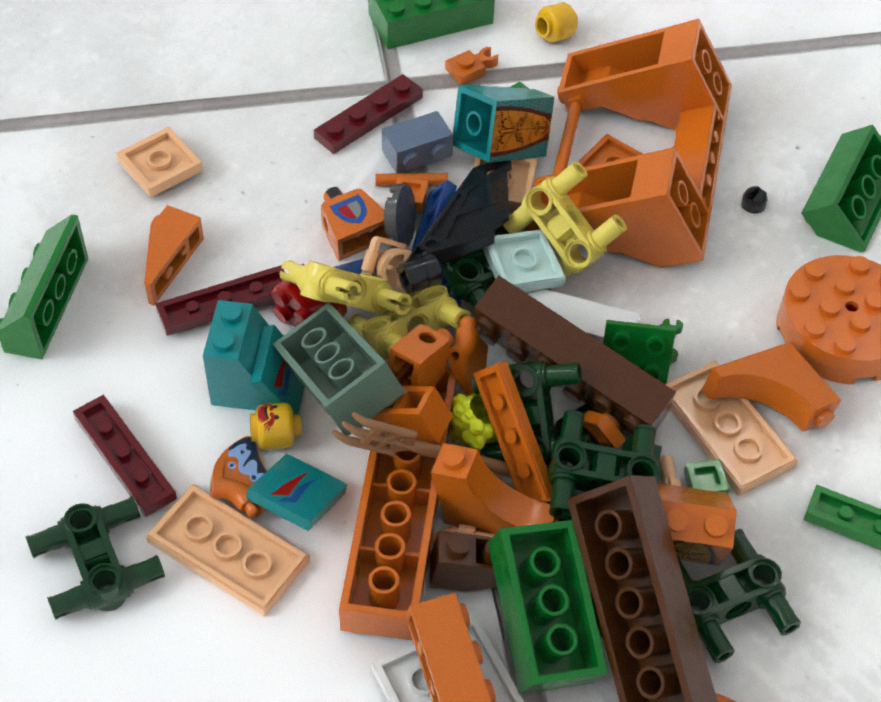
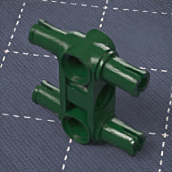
[441,225,552,308]
[472,361,591,465]
[548,410,660,519]
[25,496,165,620]
[677,529,801,664]

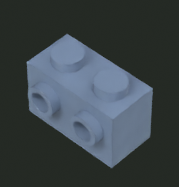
[382,111,453,173]

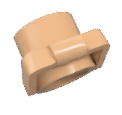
[361,236,412,293]

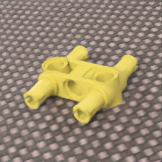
[503,161,627,277]
[280,260,412,315]
[348,285,471,360]

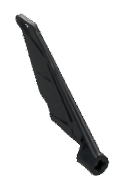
[396,160,512,294]

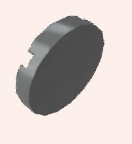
[384,184,416,247]

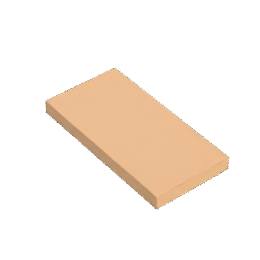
[665,360,798,496]
[146,484,310,617]

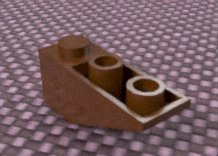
[429,530,497,591]

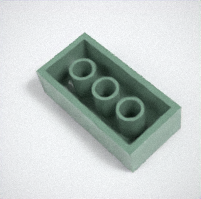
[273,303,406,436]

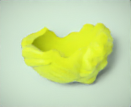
[449,393,498,450]

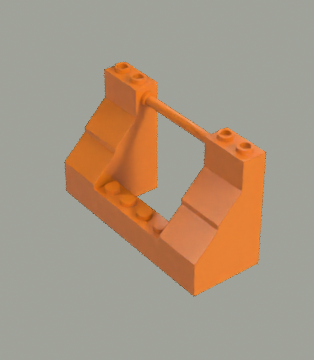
[525,19,732,268]

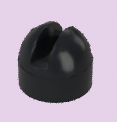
[741,186,768,214]

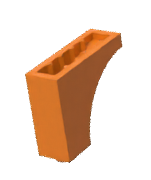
[701,342,841,432]
[431,443,559,534]

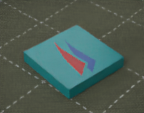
[250,324,304,415]
[246,453,347,531]

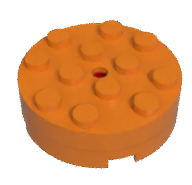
[776,255,881,384]

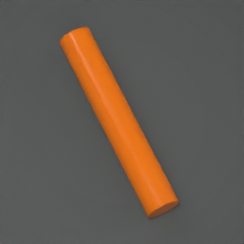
[375,173,448,186]

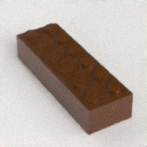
[474,275,676,437]
[567,475,718,702]

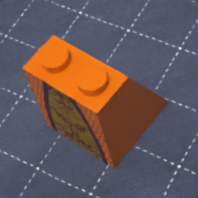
[657,483,737,566]

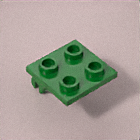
[603,319,683,384]

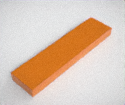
[473,361,553,503]

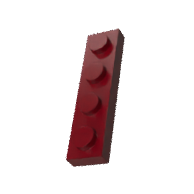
[313,74,423,154]
[155,265,285,336]
[72,394,177,517]

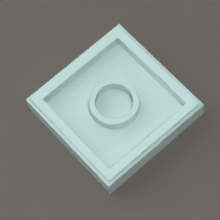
[483,229,566,292]

